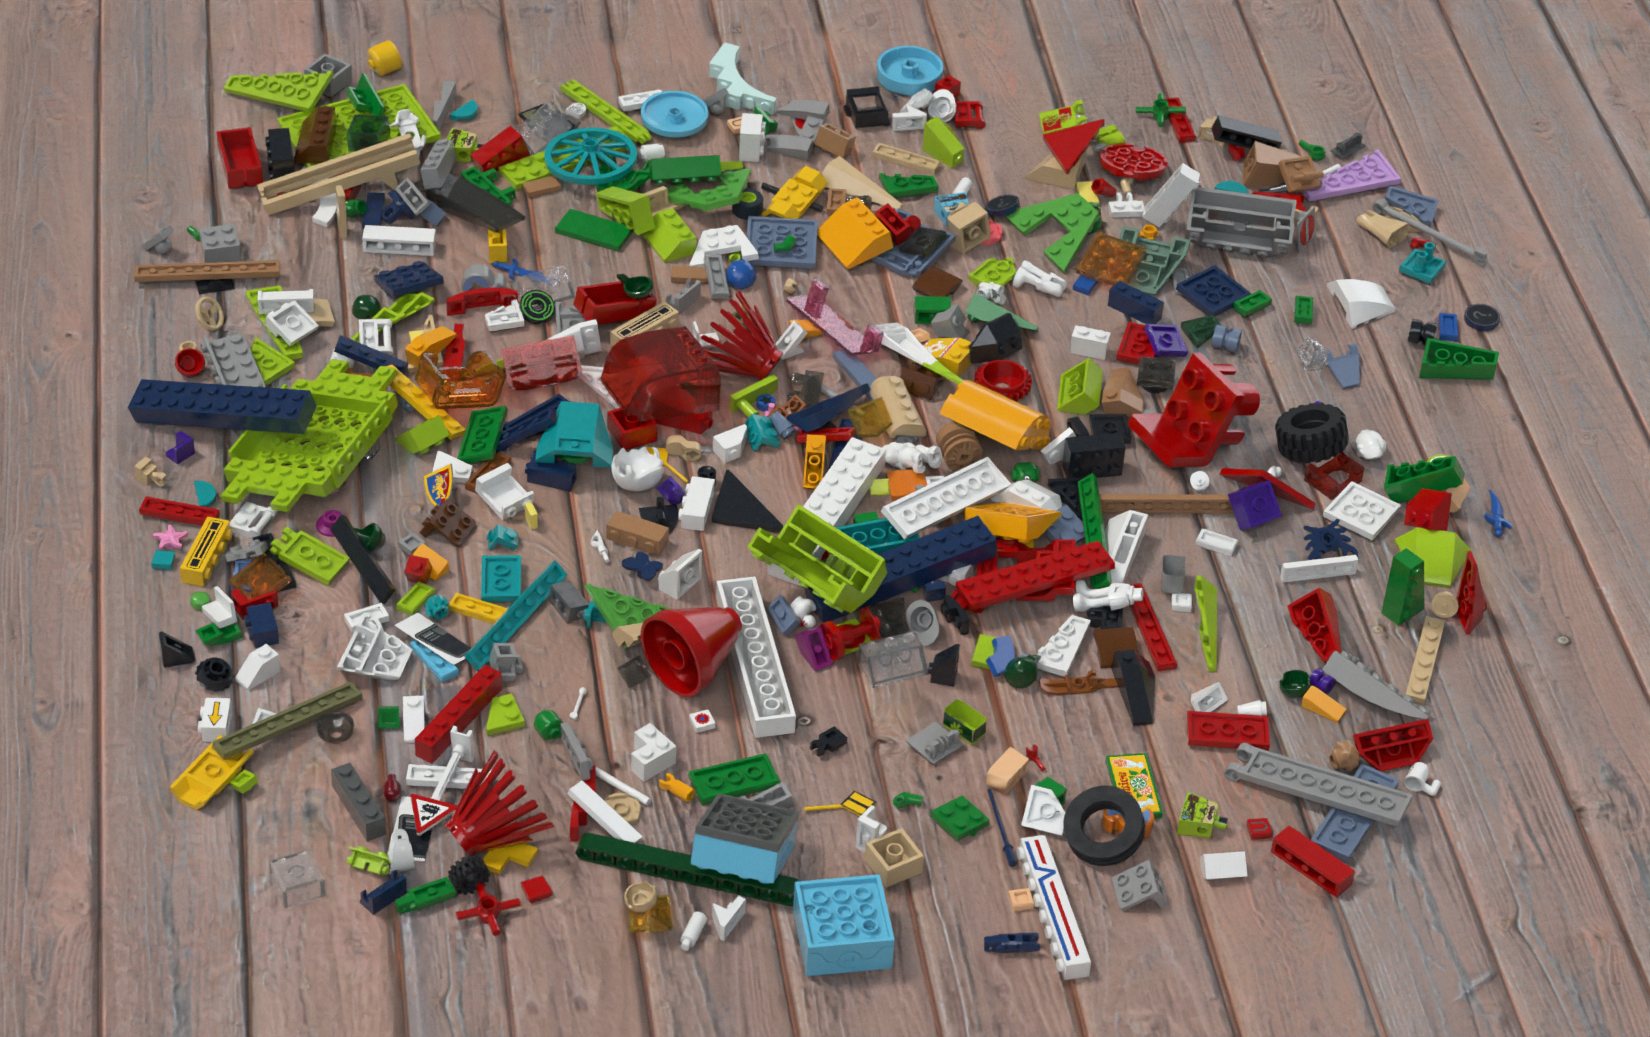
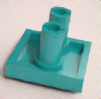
[1399,242,1447,284]

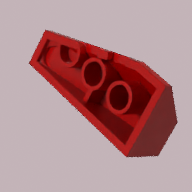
[1456,551,1487,635]
[1287,588,1342,663]

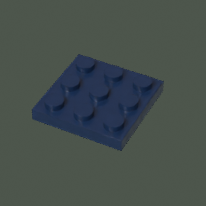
[374,261,444,297]
[1176,265,1251,318]

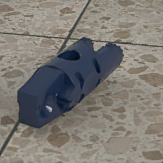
[984,933,1040,953]

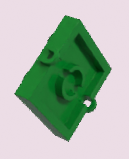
[930,795,990,841]

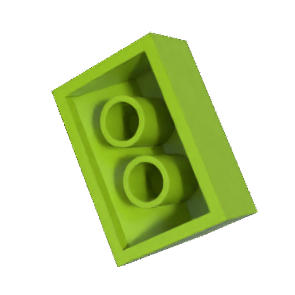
[642,208,696,263]
[1057,358,1103,415]

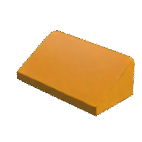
[413,543,449,581]

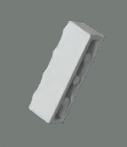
[1142,163,1200,228]
[362,225,436,256]

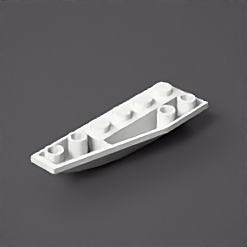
[1105,510,1148,587]

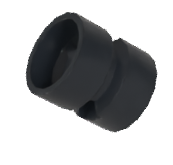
[1408,319,1437,345]

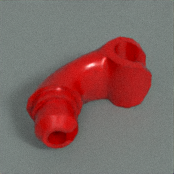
[1228,144,1245,161]

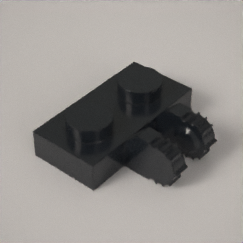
[1087,606,1123,629]

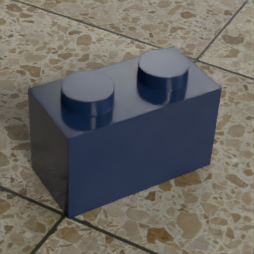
[244,603,279,648]

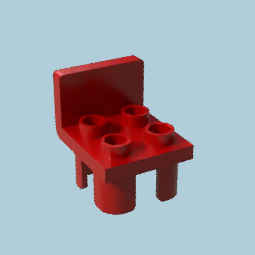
[1127,353,1260,467]

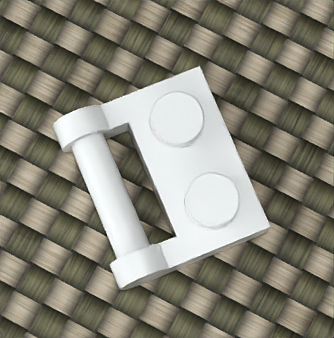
[359,319,394,356]
[230,501,277,538]

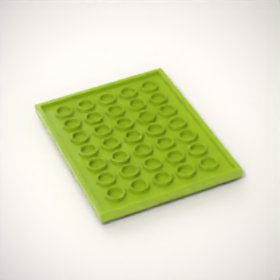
[277,84,441,168]

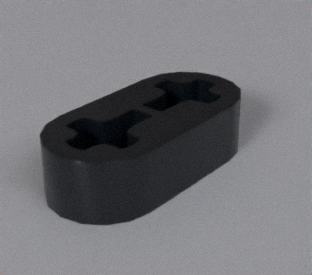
[1067,416,1089,437]

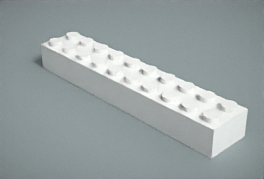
[767,437,886,587]
[716,577,796,738]

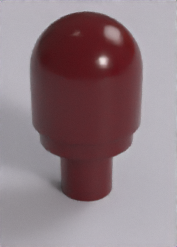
[384,774,400,802]

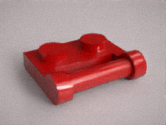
[954,101,986,129]

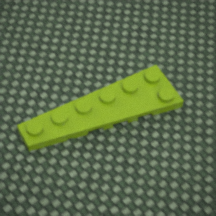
[245,285,303,360]

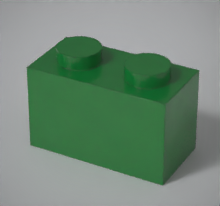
[913,296,951,324]

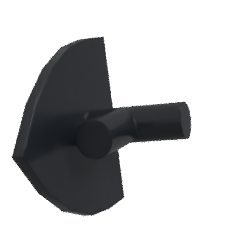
[639,497,678,534]

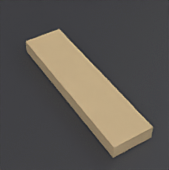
[872,143,941,175]

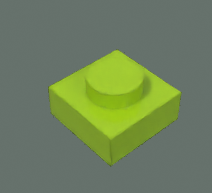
[229,770,259,794]

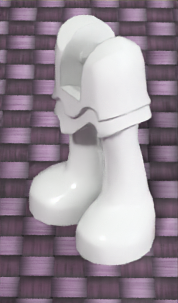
[1013,260,1067,297]

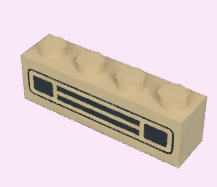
[610,301,679,356]

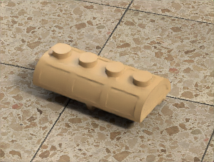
[870,376,927,438]

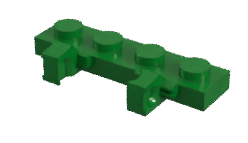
[460,166,516,213]

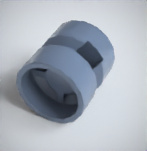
[1211,324,1242,353]

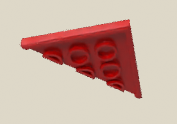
[1043,119,1105,174]
[1220,468,1316,510]

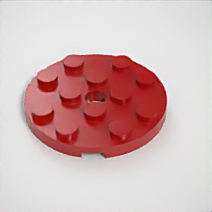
[1099,143,1168,181]

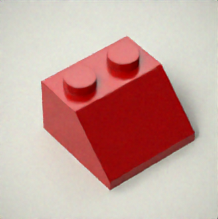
[1404,488,1452,531]

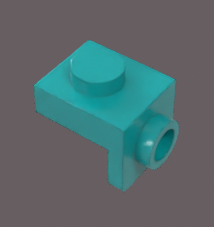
[487,524,518,550]
[583,601,607,628]

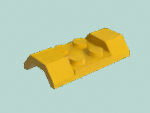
[762,166,828,219]
[170,735,254,810]

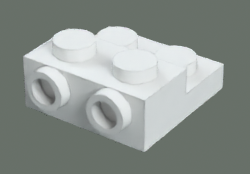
[265,300,319,346]

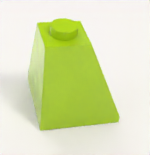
[922,117,965,169]

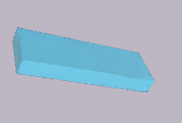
[410,640,459,683]

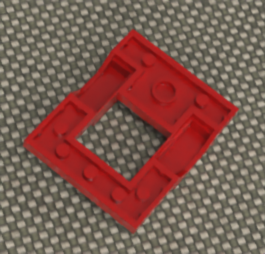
[977,539,1076,601]

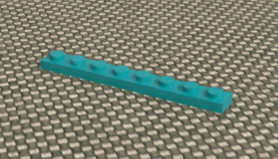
[464,560,568,671]

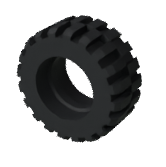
[1275,403,1349,463]

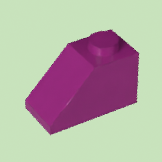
[794,627,833,671]

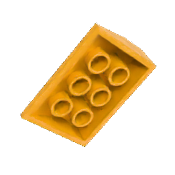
[817,197,893,270]
[965,502,1061,543]

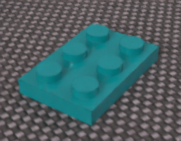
[481,555,521,602]

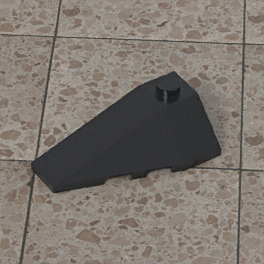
[1111,650,1155,726]

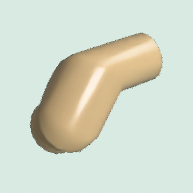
[1120,177,1134,196]

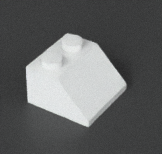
[658,549,702,600]

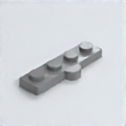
[560,722,593,780]

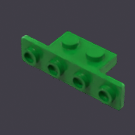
[346,73,385,121]

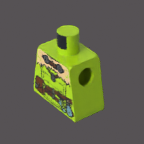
[446,128,483,162]
[1177,792,1228,838]

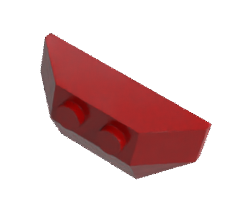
[1353,719,1434,772]

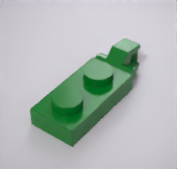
[395,877,456,914]

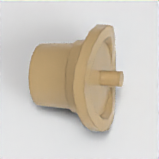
[1431,591,1459,618]

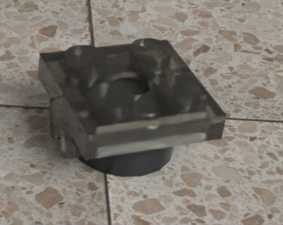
[1137,357,1176,394]

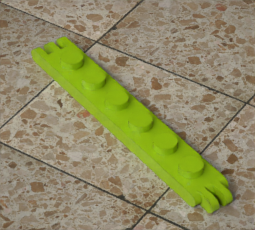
[559,79,651,144]

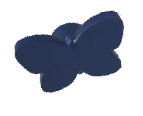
[622,552,663,581]

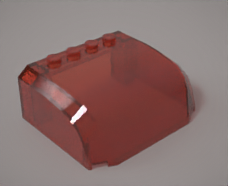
[601,326,721,422]

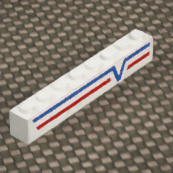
[1017,835,1091,980]

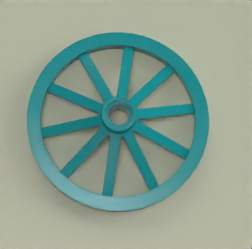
[544,127,637,185]

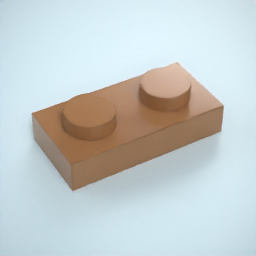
[826,188,846,215]

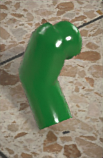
[893,792,923,808]

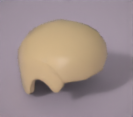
[624,881,657,913]

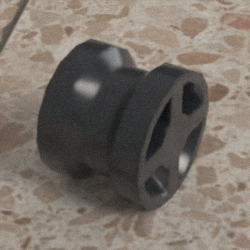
[697,466,716,487]

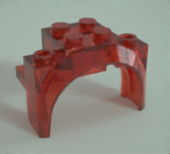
[501,335,583,391]

